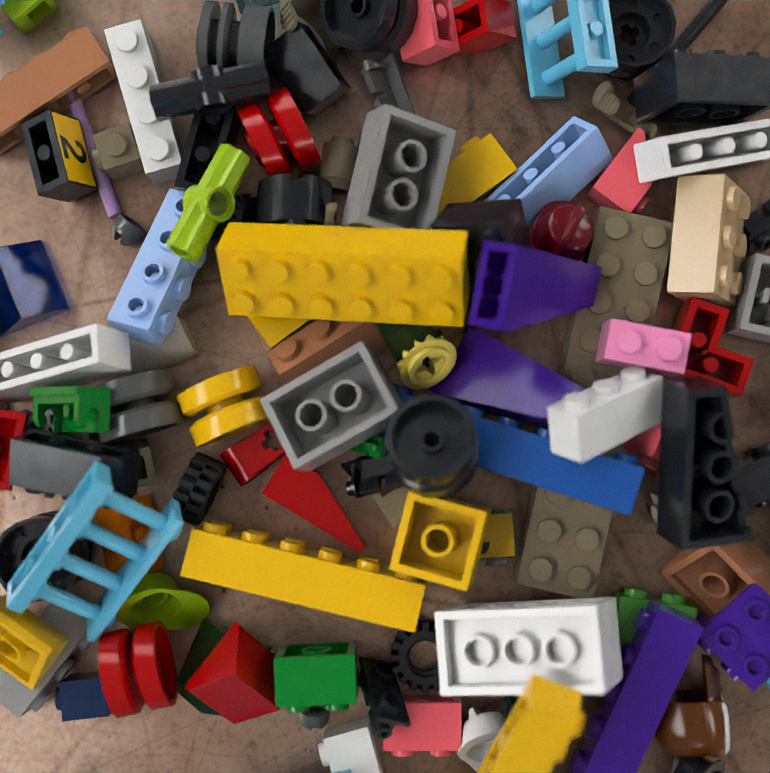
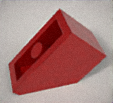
[448,0,517,57]

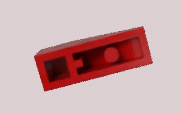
[262,454,366,553]

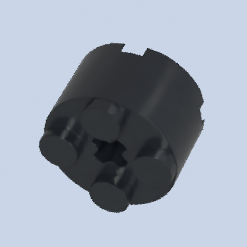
[256,174,333,226]

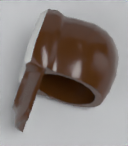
[654,654,730,758]

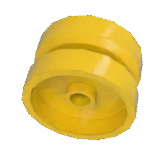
[176,365,269,448]

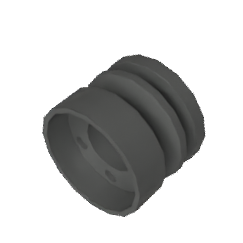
[196,0,275,79]

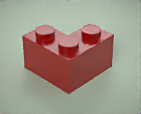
[667,297,754,398]

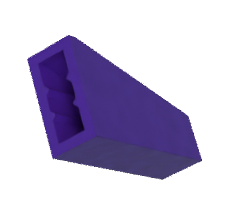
[468,241,601,332]
[429,328,585,428]

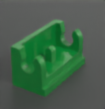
[30,386,111,432]

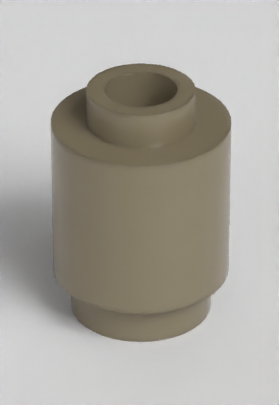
[319,136,359,195]

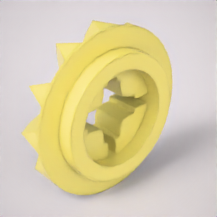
[396,334,457,389]

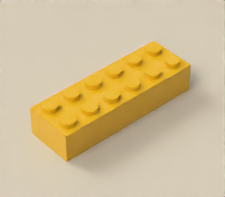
[216,222,469,327]
[180,519,426,633]

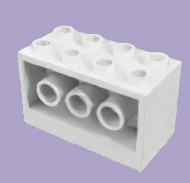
[434,597,623,696]

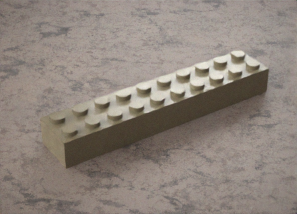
[511,206,673,598]

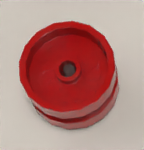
[236,86,322,178]
[98,620,178,718]

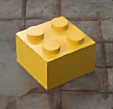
[389,491,492,592]

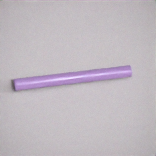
[67,90,123,219]

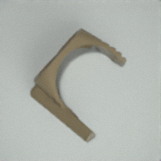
[279,0,339,65]
[592,80,660,141]

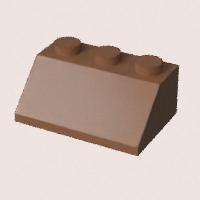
[660,541,770,619]

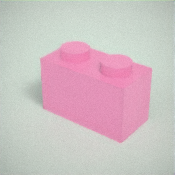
[595,318,691,377]

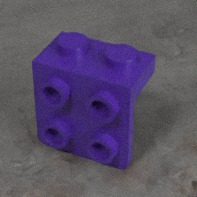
[696,583,770,692]

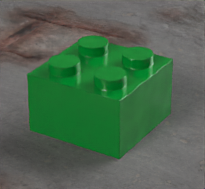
[274,640,359,713]

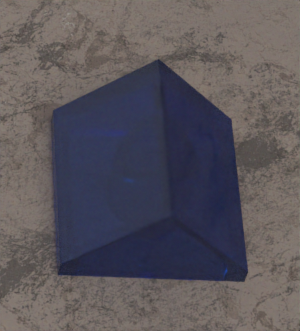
[0,240,70,338]

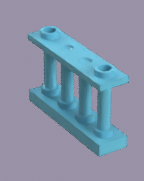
[517,0,618,100]
[7,460,183,643]

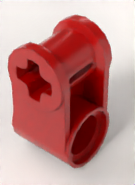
[220,423,286,487]

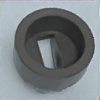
[111,213,145,246]
[299,705,330,730]

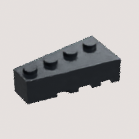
[657,376,754,550]

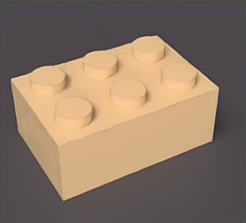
[667,174,750,306]

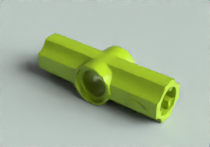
[165,144,251,263]

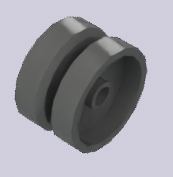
[96,369,185,444]

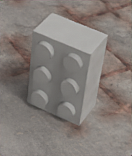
[341,104,456,230]
[260,341,403,472]

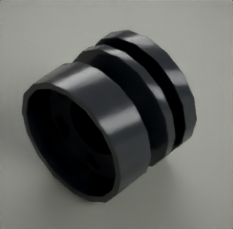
[597,0,676,83]
[0,510,96,603]

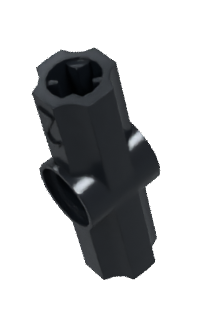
[149,60,273,121]

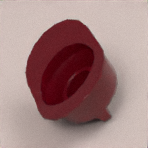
[528,201,593,261]

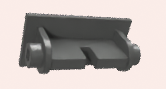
[360,53,416,115]

